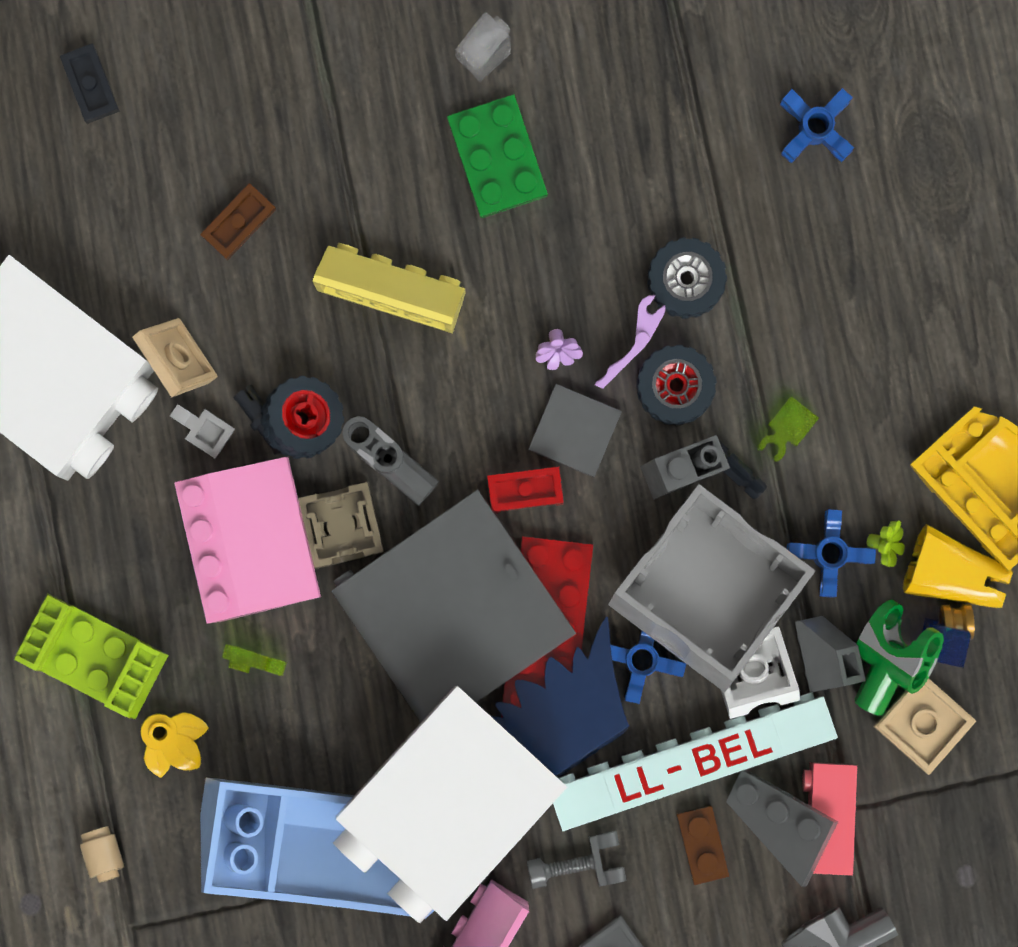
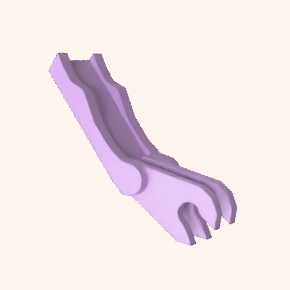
[594,295,665,388]

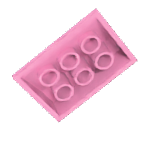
[174,457,321,624]
[443,880,529,947]

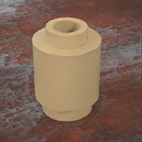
[80,826,124,883]

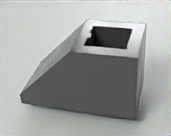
[640,435,730,500]
[795,616,866,692]

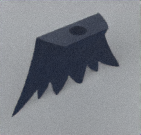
[491,617,629,777]

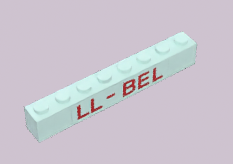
[553,692,838,831]

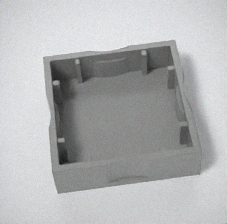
[608,485,815,692]

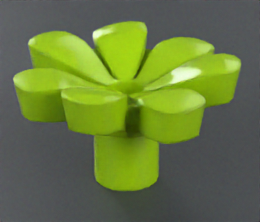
[867,521,905,567]

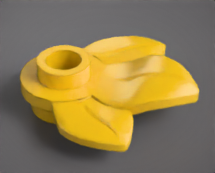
[140,712,208,778]

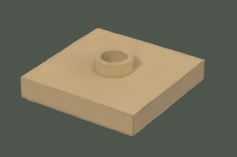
[132,318,218,397]
[873,678,976,775]

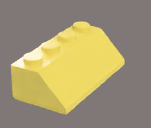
[313,243,465,334]

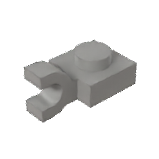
[170,404,235,459]

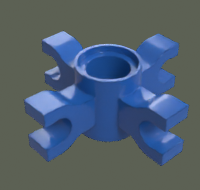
[780,88,854,163]
[786,509,876,597]
[610,630,686,704]

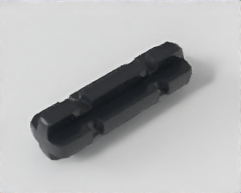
[719,441,767,499]

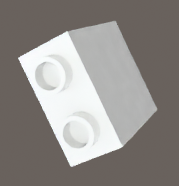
[0,255,158,481]
[333,686,567,923]

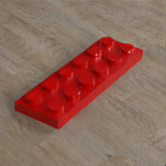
[501,536,593,718]

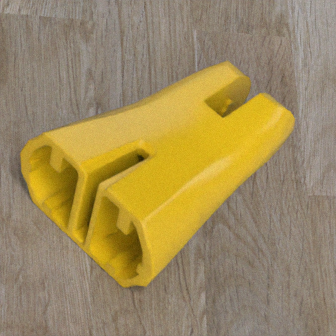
[903,524,1013,608]

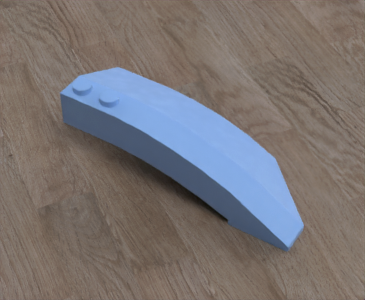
[200,777,434,919]

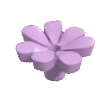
[536,329,583,370]

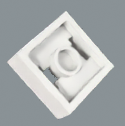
[721,627,800,719]

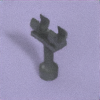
[527,831,627,889]

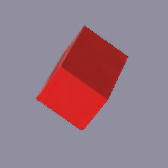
[487,467,564,513]

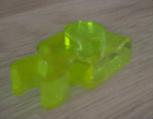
[758,396,819,462]
[222,644,287,676]

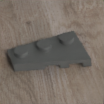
[726,770,838,887]

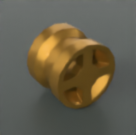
[939,604,975,641]

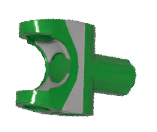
[854,600,944,716]

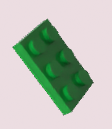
[447,94,548,218]

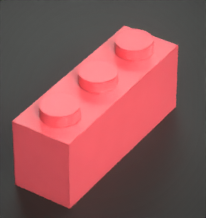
[803,762,857,876]

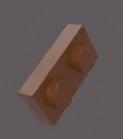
[200,183,277,261]
[676,805,729,885]

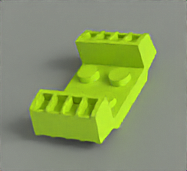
[14,593,169,719]

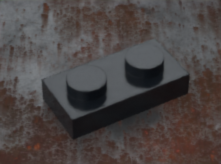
[60,43,120,124]

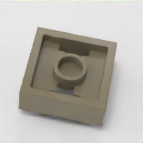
[298,482,385,569]

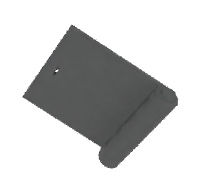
[331,490,576,723]

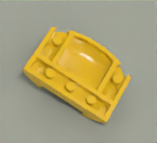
[910,407,1018,571]

